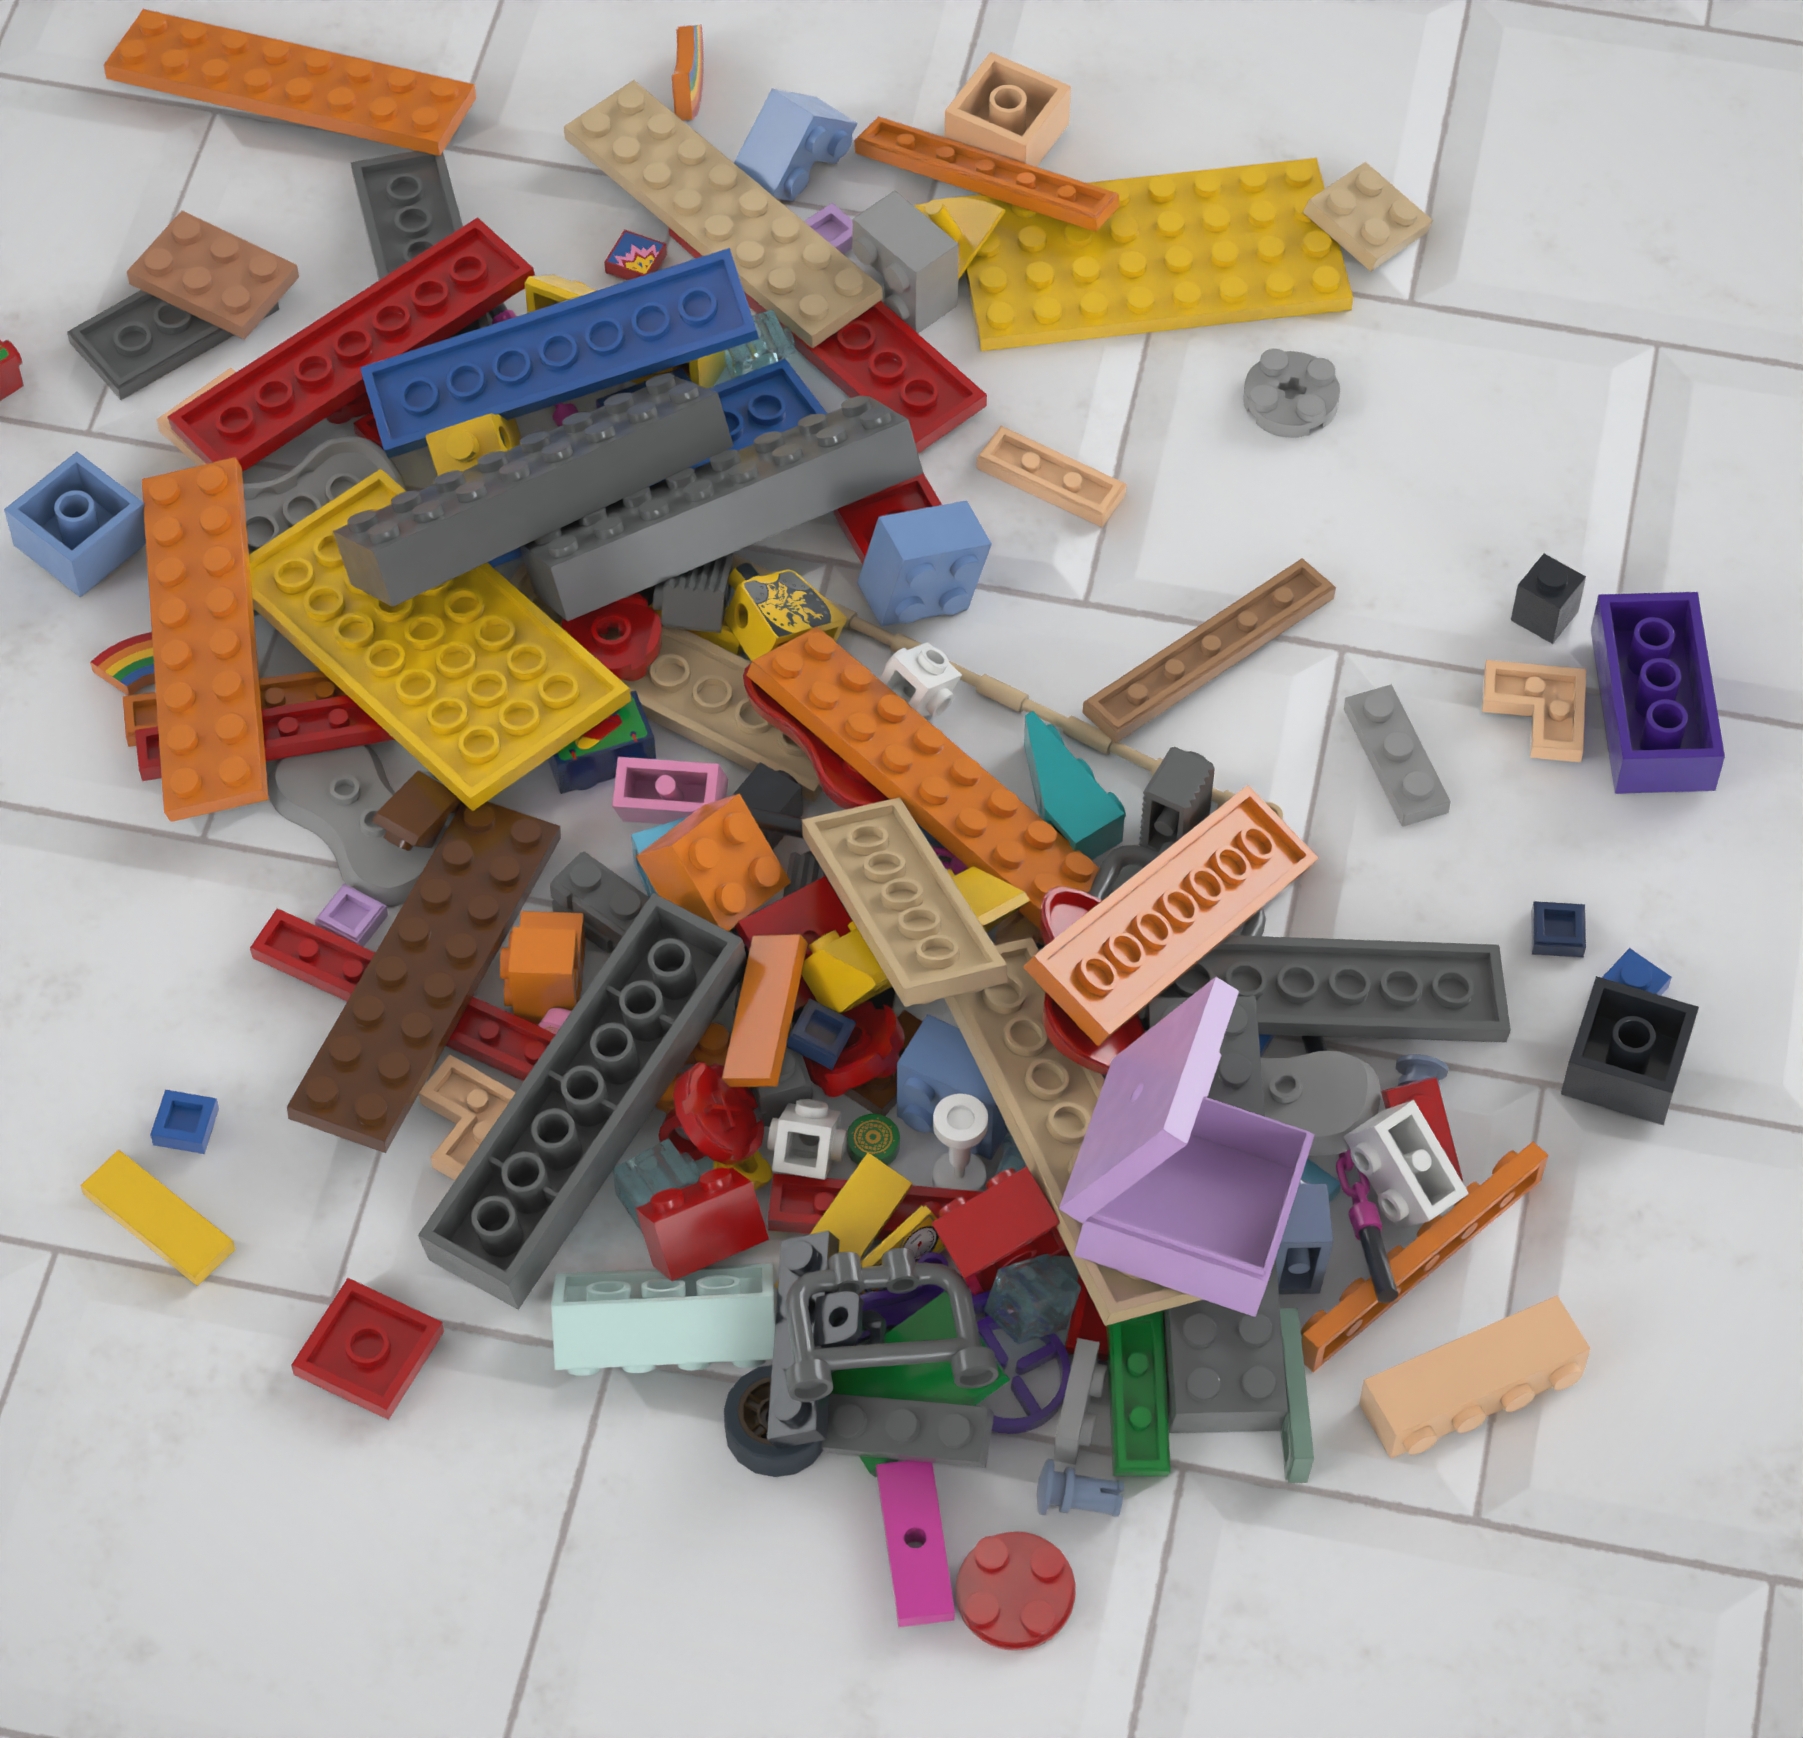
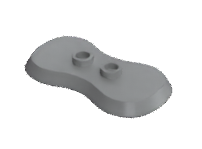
[243,436,407,554]
[267,744,447,906]
[1260,1051,1381,1156]

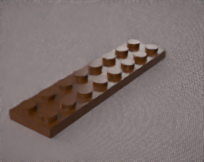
[287,801,561,1153]

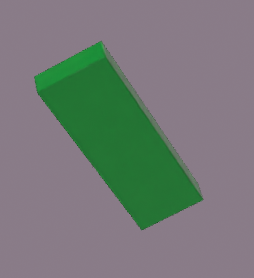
[1106,1310,1171,1477]

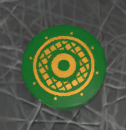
[847,1114,900,1166]

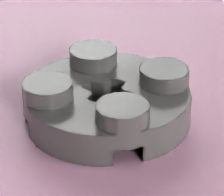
[1243,348,1340,438]

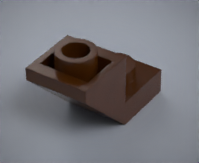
[372,770,462,851]

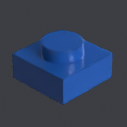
[1602,948,1672,996]
[150,1089,219,1154]

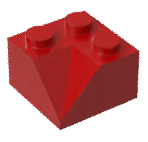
[931,1166,1067,1295]

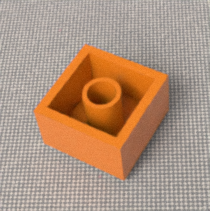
[636,794,791,931]

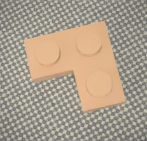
[1482,660,1586,762]
[419,1054,516,1180]

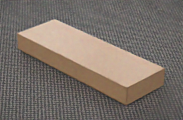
[976,426,1127,527]

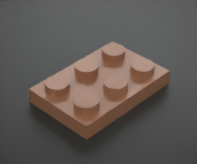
[127,210,299,340]

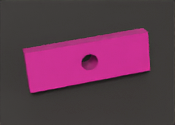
[876,1461,955,1627]

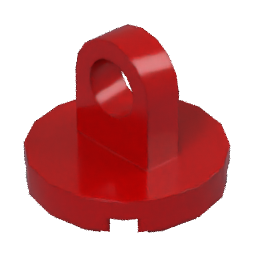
[658,1062,764,1165]

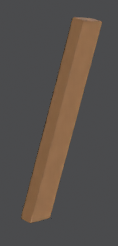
[1082,558,1336,743]

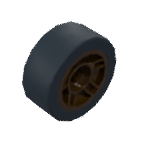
[723,1365,829,1477]

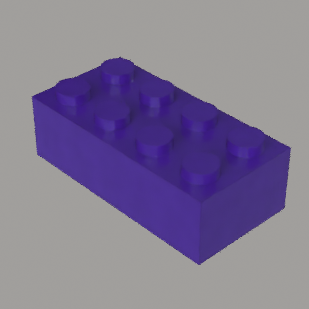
[1591,592,1725,794]

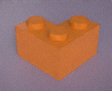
[500,911,586,1025]

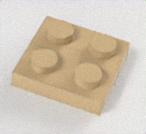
[1303,162,1433,272]

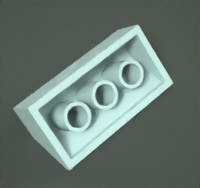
[551,1263,775,1376]

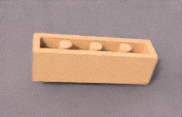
[1359,1295,1590,1459]

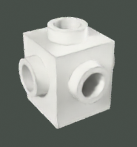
[879,642,962,717]
[767,1099,847,1180]

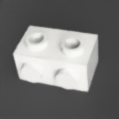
[1343,1100,1469,1230]

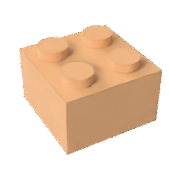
[945,52,1071,167]

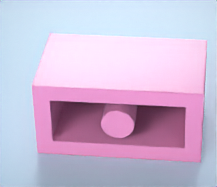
[612,757,728,824]

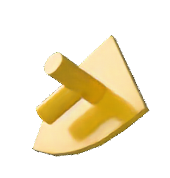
[914,197,1006,280]

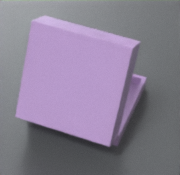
[1059,977,1315,1317]

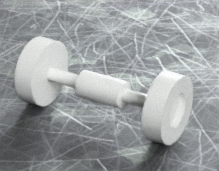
[932,1094,988,1191]

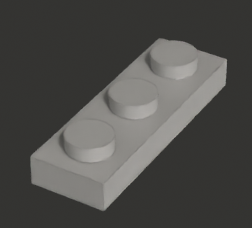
[1344,684,1451,827]

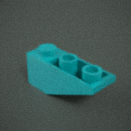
[1024,711,1126,860]

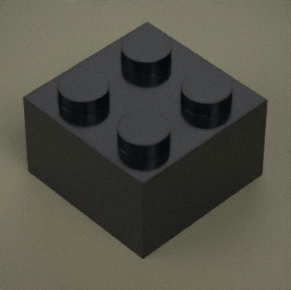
[1561,976,1699,1125]

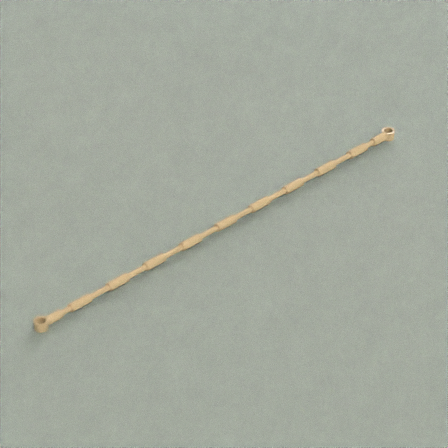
[503,443,1283,820]

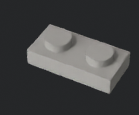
[1054,1338,1107,1465]

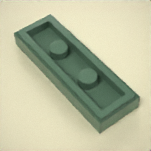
[1280,1308,1314,1483]

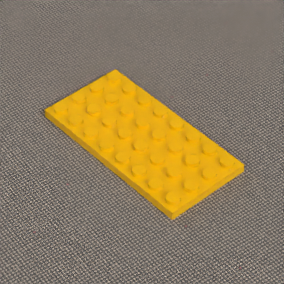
[952,158,1353,351]
[249,469,631,811]

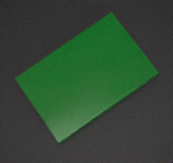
[830,1291,1010,1478]

